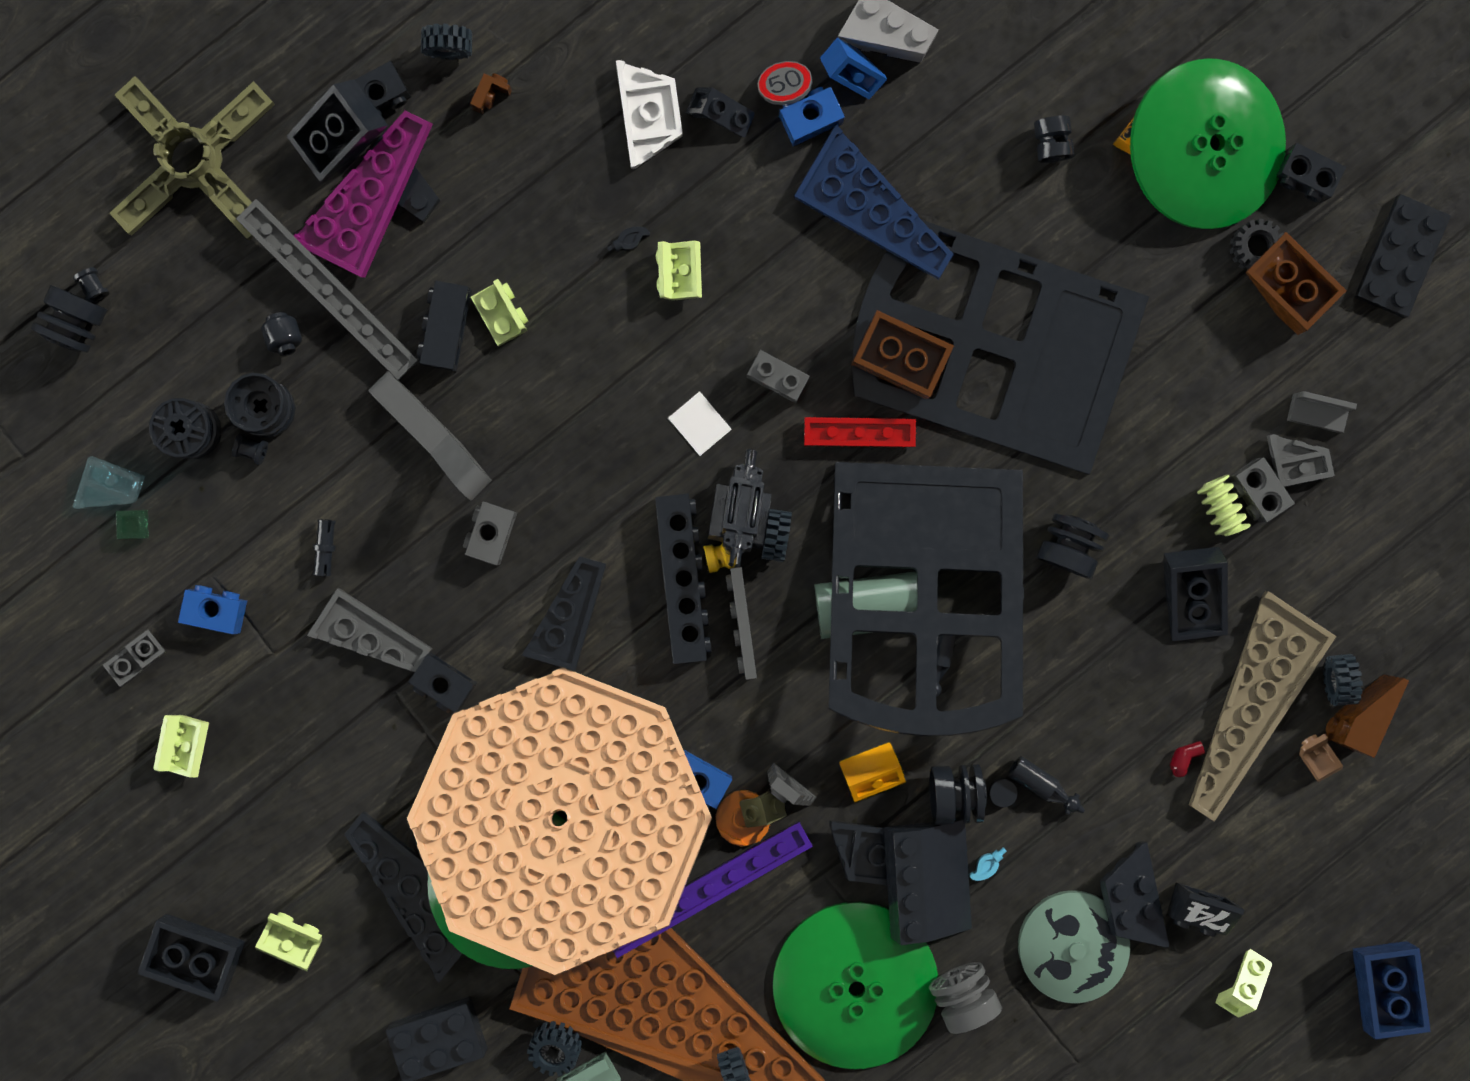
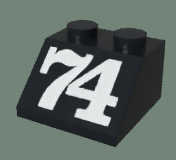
[1167,882,1245,937]

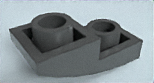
[103,630,166,688]

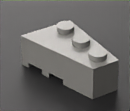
[838,0,938,63]

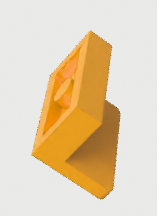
[839,743,906,802]

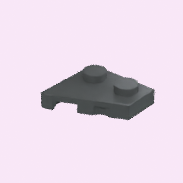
[1267,434,1335,487]

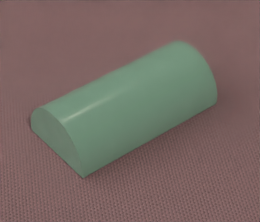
[814,571,917,639]

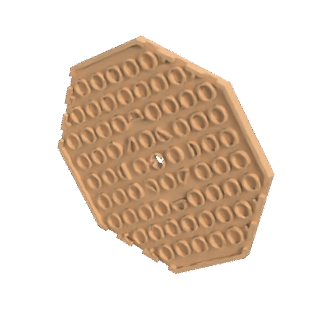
[407,667,712,975]

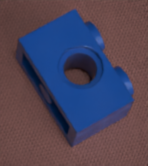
[779,87,845,146]
[178,585,247,634]
[683,750,732,809]

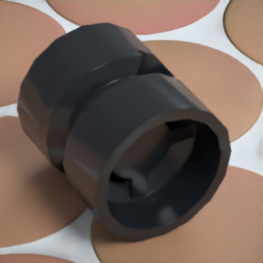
[1034,115,1075,163]

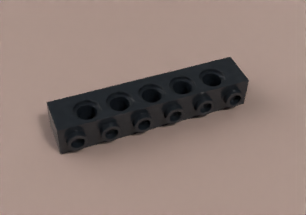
[655,493,712,664]

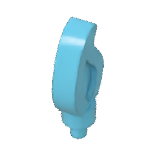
[969,847,1007,881]

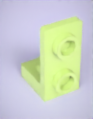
[1216,949,1272,1018]

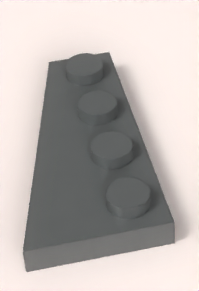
[307,588,433,672]

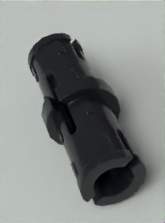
[313,519,336,576]

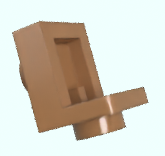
[1299,734,1343,782]

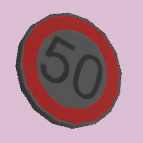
[757,61,813,105]

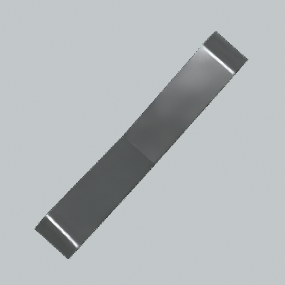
[368,371,492,501]

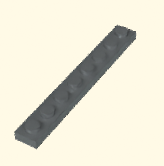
[236,199,419,380]

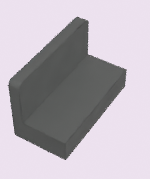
[1287,391,1357,433]

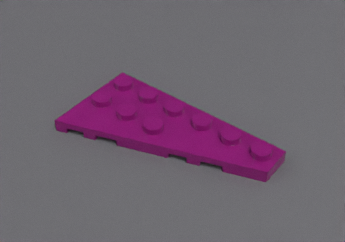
[294,111,433,278]

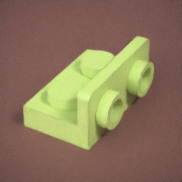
[471,279,529,347]

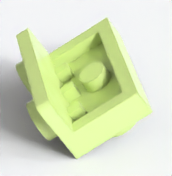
[656,241,702,300]
[154,715,209,778]
[255,912,322,971]

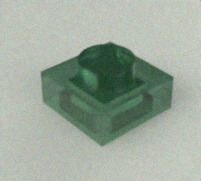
[116,510,148,539]

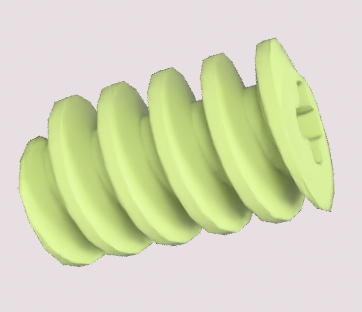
[1197,475,1251,536]

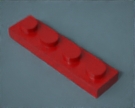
[804,417,916,447]

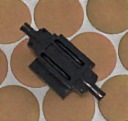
[707,449,771,568]

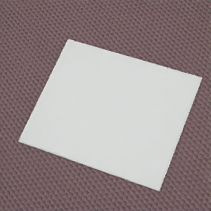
[668,392,732,456]

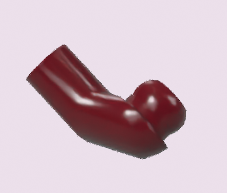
[1170,741,1205,777]

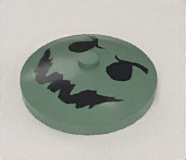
[1018,891,1130,1003]

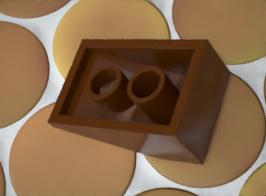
[1246,232,1347,335]
[1326,674,1409,758]

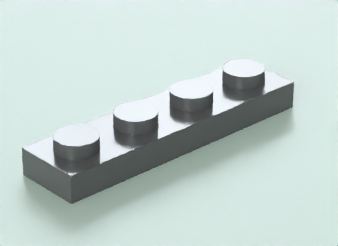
[726,567,757,680]

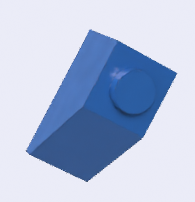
[820,37,887,99]

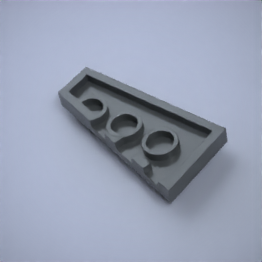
[767,763,817,806]

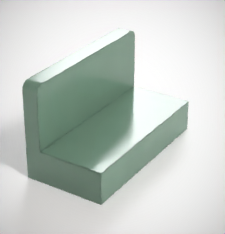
[557,1051,621,1081]

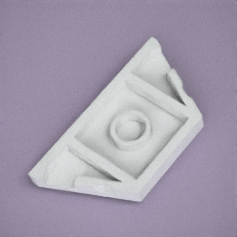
[616,60,683,169]

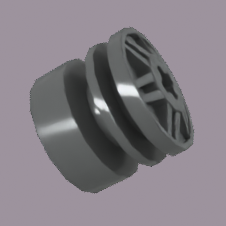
[929,962,1002,1034]

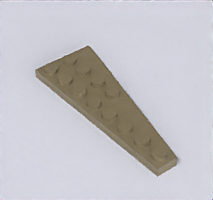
[1189,591,1336,822]

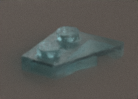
[73,456,145,509]

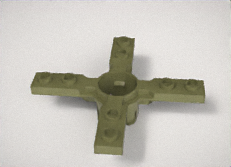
[110,76,275,240]

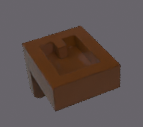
[470,73,512,114]

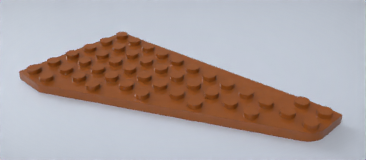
[510,928,825,1081]

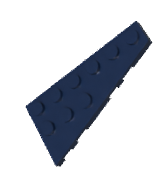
[794,124,953,280]

